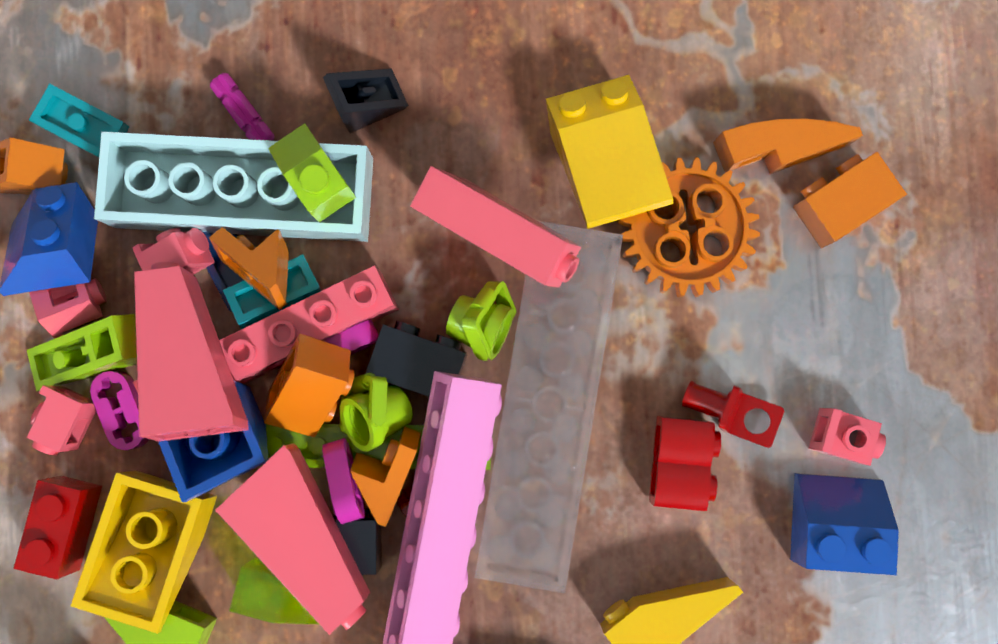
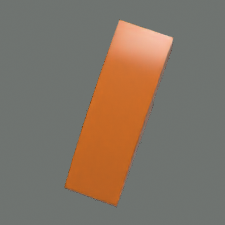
[713,119,863,174]

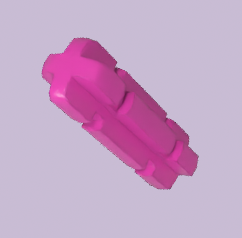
[210,73,274,141]

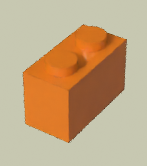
[793,152,907,248]
[264,334,355,438]

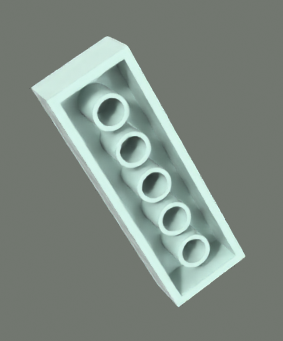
[94,132,374,242]

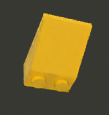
[546,75,673,229]
[70,470,217,634]

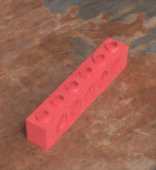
[133,265,399,393]

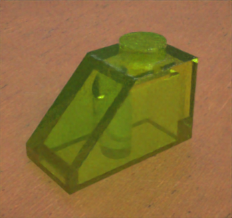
[229,558,319,624]

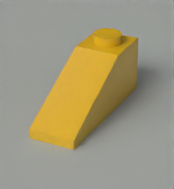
[600,577,743,644]

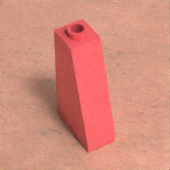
[410,166,581,288]
[134,262,249,441]
[215,443,370,635]

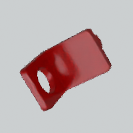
[682,381,785,448]

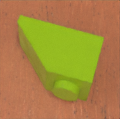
[268,123,356,223]

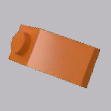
[0,137,68,195]

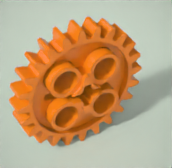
[618,157,760,298]

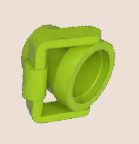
[446,281,517,361]
[339,373,413,452]

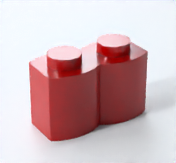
[649,416,721,511]

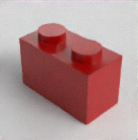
[13,476,102,580]

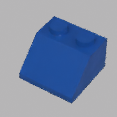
[0,182,98,296]
[158,380,268,503]
[790,473,899,576]

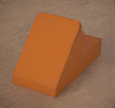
[209,227,289,310]
[350,426,421,527]

